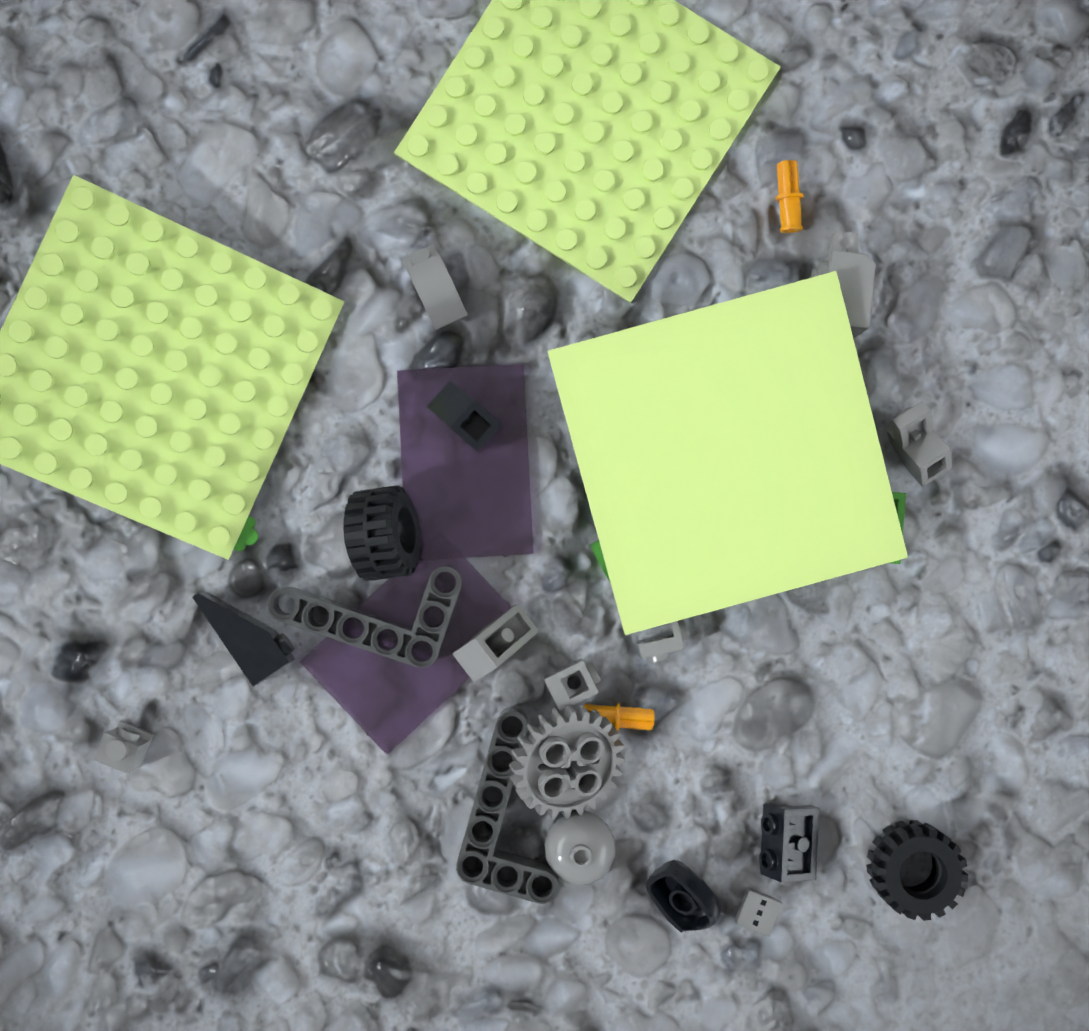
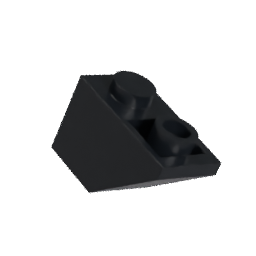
[426,380,503,455]

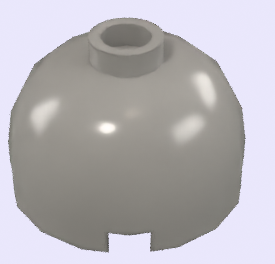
[544,811,615,886]

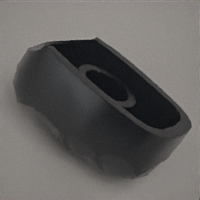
[646,859,721,933]

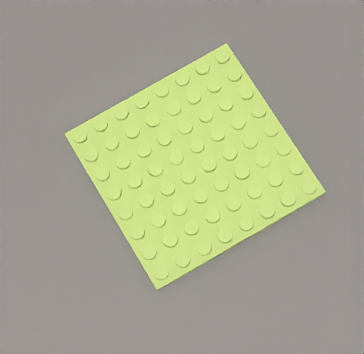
[394,0,781,303]
[0,175,345,560]
[547,271,908,635]

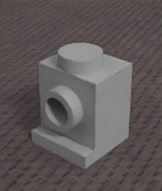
[544,658,601,712]
[94,720,154,774]

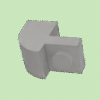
[402,244,467,330]
[886,401,952,487]

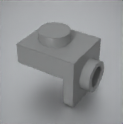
[636,619,688,663]

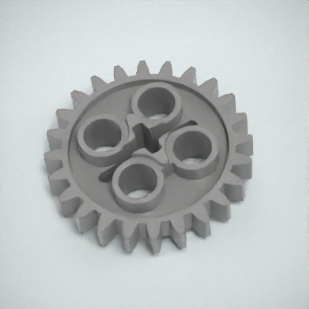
[509,705,625,819]

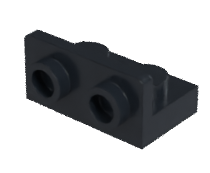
[759,803,820,883]

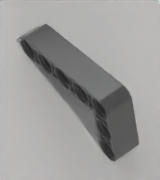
[267,565,463,668]
[456,707,558,904]

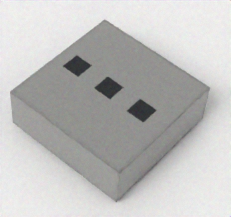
[734,887,782,937]

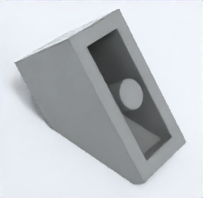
[452,603,539,682]

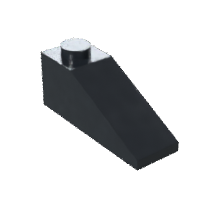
[192,592,295,686]

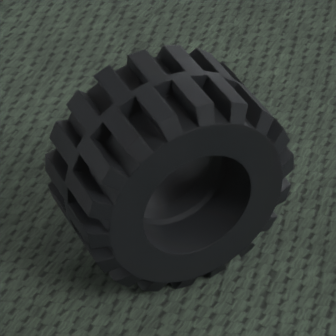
[343,485,421,581]
[866,820,968,921]

